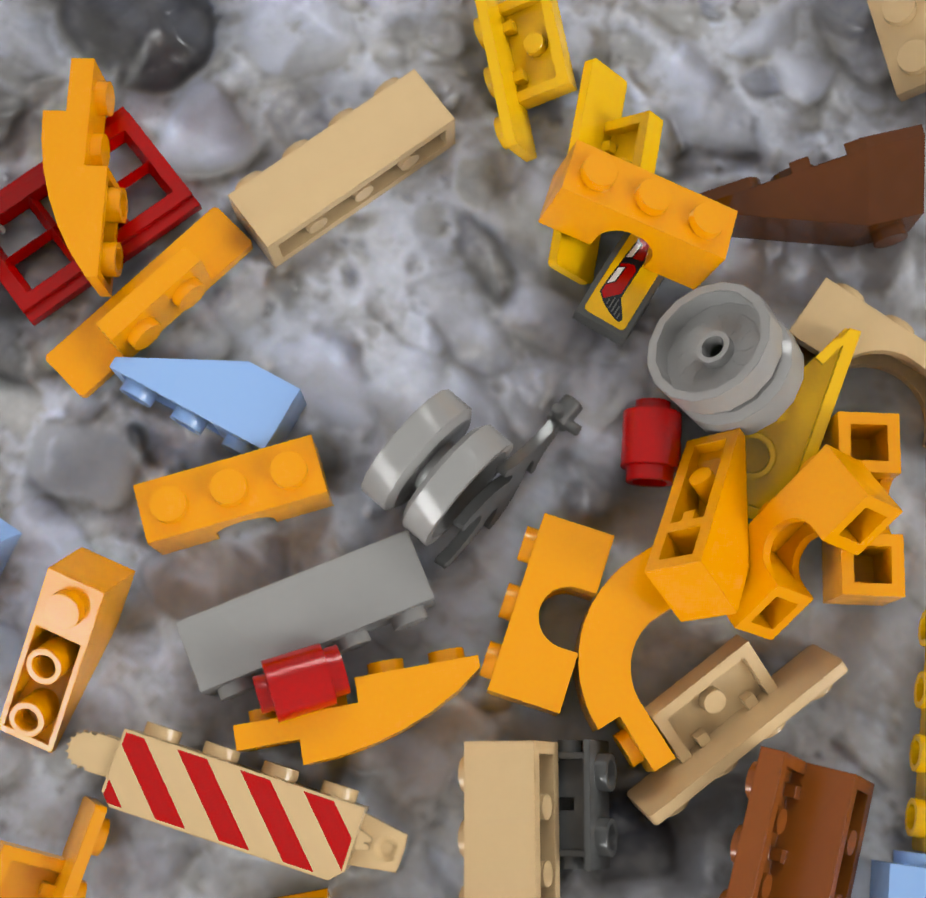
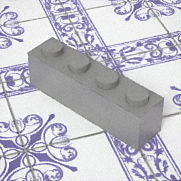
[175,530,436,701]

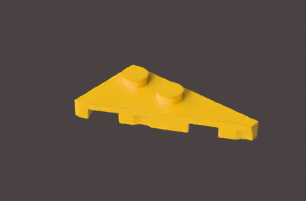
[745,328,861,519]

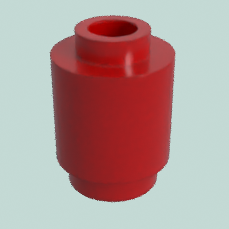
[620,398,682,488]
[252,643,351,723]

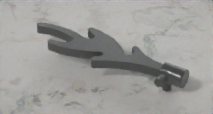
[434,394,583,569]

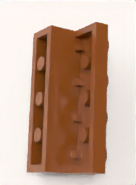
[719,746,875,898]

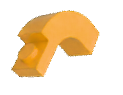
[573,547,676,772]

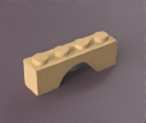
[789,277,926,448]

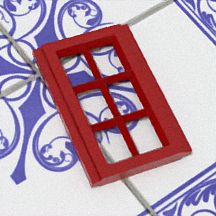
[0,107,202,326]

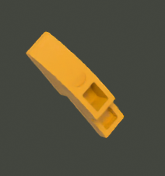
[41,58,128,297]
[233,647,480,766]

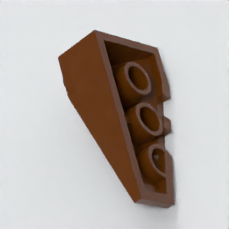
[700,124,925,248]

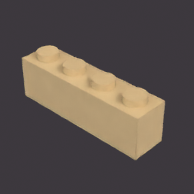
[228,69,455,268]
[458,740,560,898]

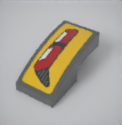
[572,232,665,346]

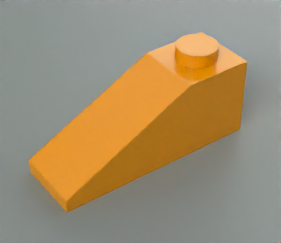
[644,428,750,622]

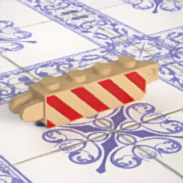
[65,721,408,881]

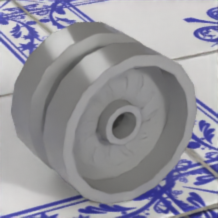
[647,282,804,435]
[361,389,513,546]

